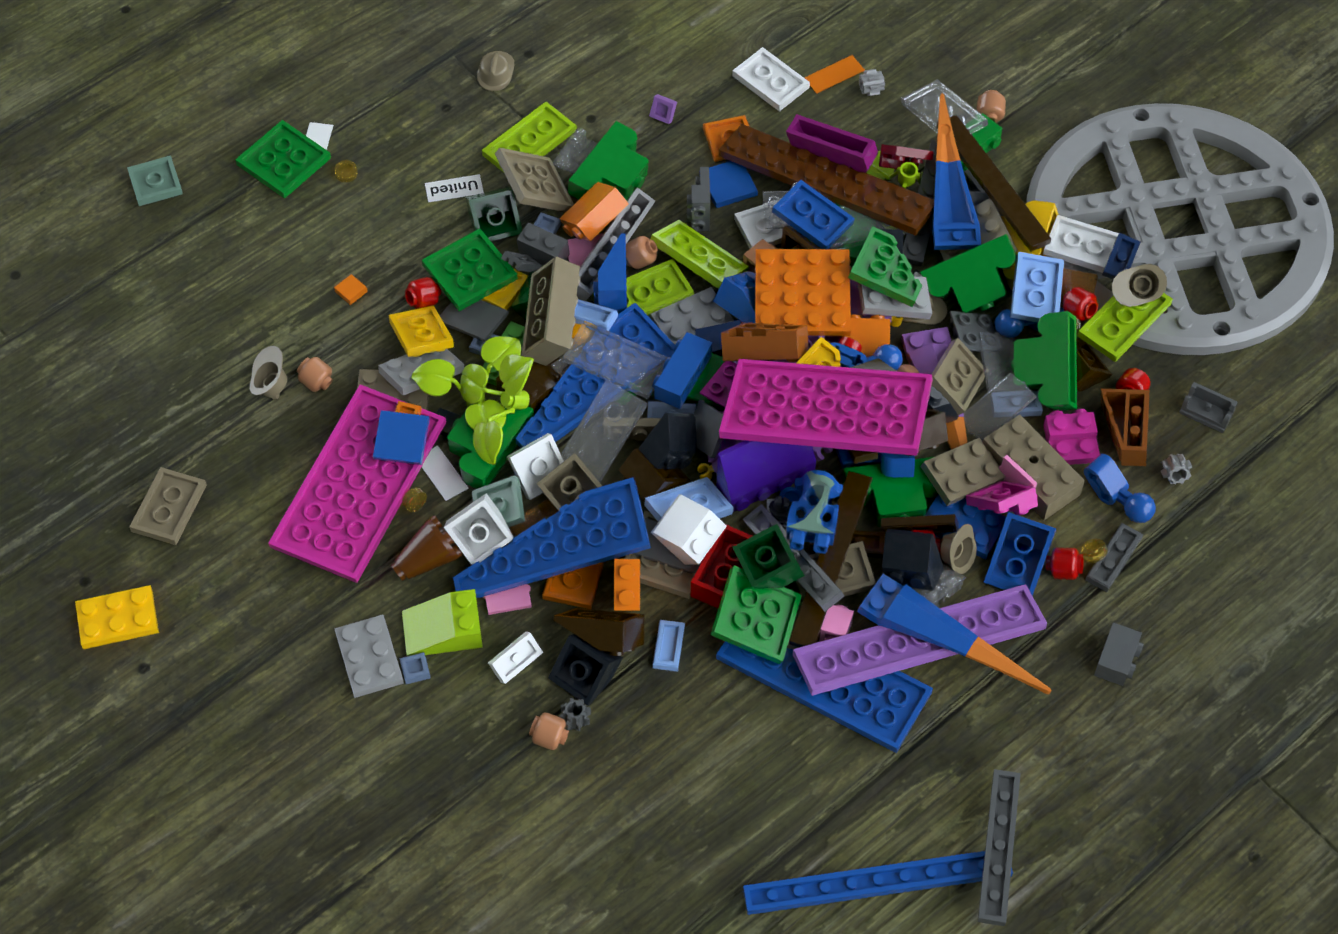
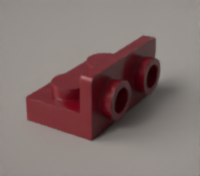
[879,144,934,169]

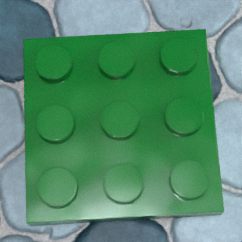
[235,120,331,199]
[422,229,518,311]
[711,565,802,664]

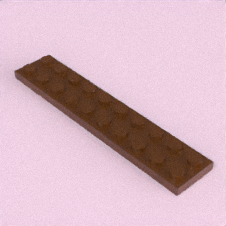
[719,124,934,235]

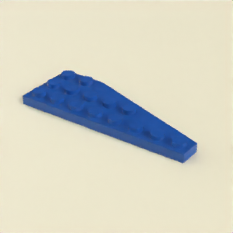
[516,303,675,448]
[453,477,651,599]
[716,641,933,753]

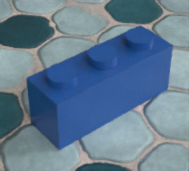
[652,332,712,409]

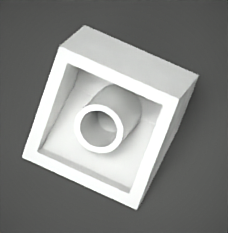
[444,493,514,565]
[651,494,727,565]

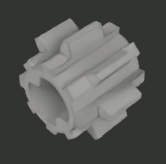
[859,69,885,96]
[1161,454,1192,485]

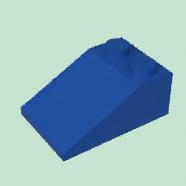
[593,233,627,314]
[713,271,756,323]
[984,512,1056,596]

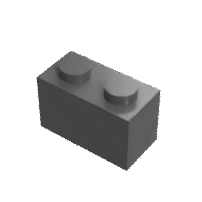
[517,223,570,265]
[1094,622,1144,686]

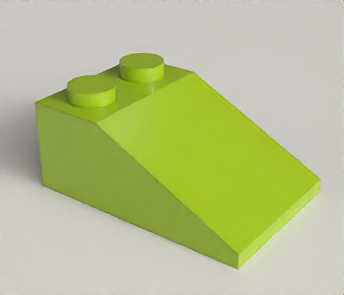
[402,589,483,656]

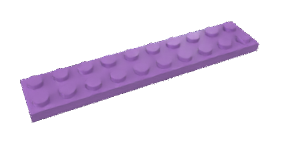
[793,584,1047,696]

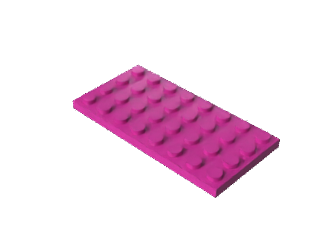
[719,359,933,456]
[268,384,446,583]

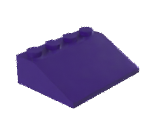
[716,440,816,512]

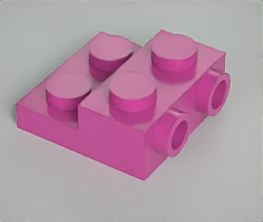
[1043,409,1100,465]
[966,481,1038,515]

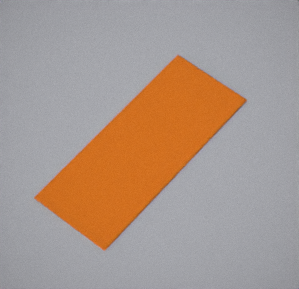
[805,55,865,93]

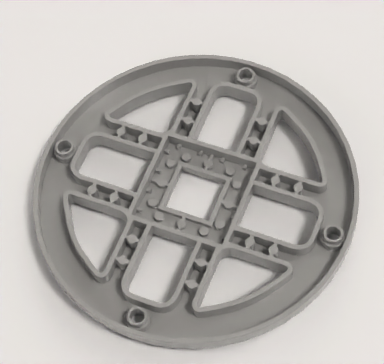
[1025,103,1334,355]

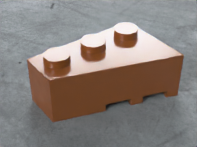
[721,323,809,362]
[1101,389,1150,466]

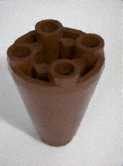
[391,515,463,581]

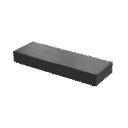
[1085,523,1144,592]

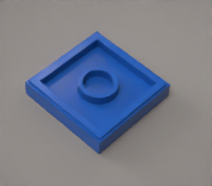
[699,161,758,208]
[373,410,430,465]

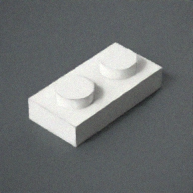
[488,632,543,684]

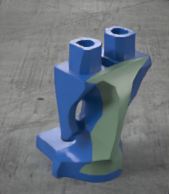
[786,470,843,554]

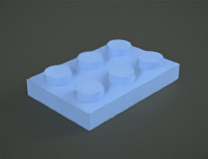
[1010,252,1064,322]
[644,477,733,522]

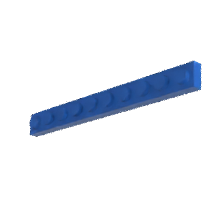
[743,851,1013,915]

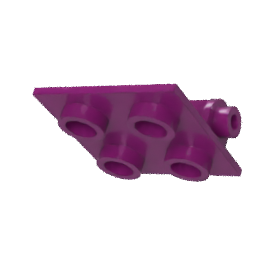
[700,361,737,408]

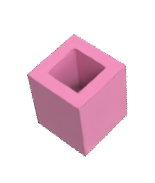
[819,605,854,641]

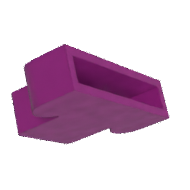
[786,114,878,173]

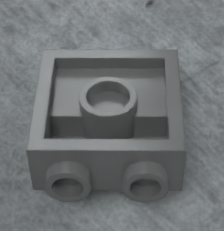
[687,167,710,232]

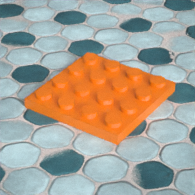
[755,249,851,336]

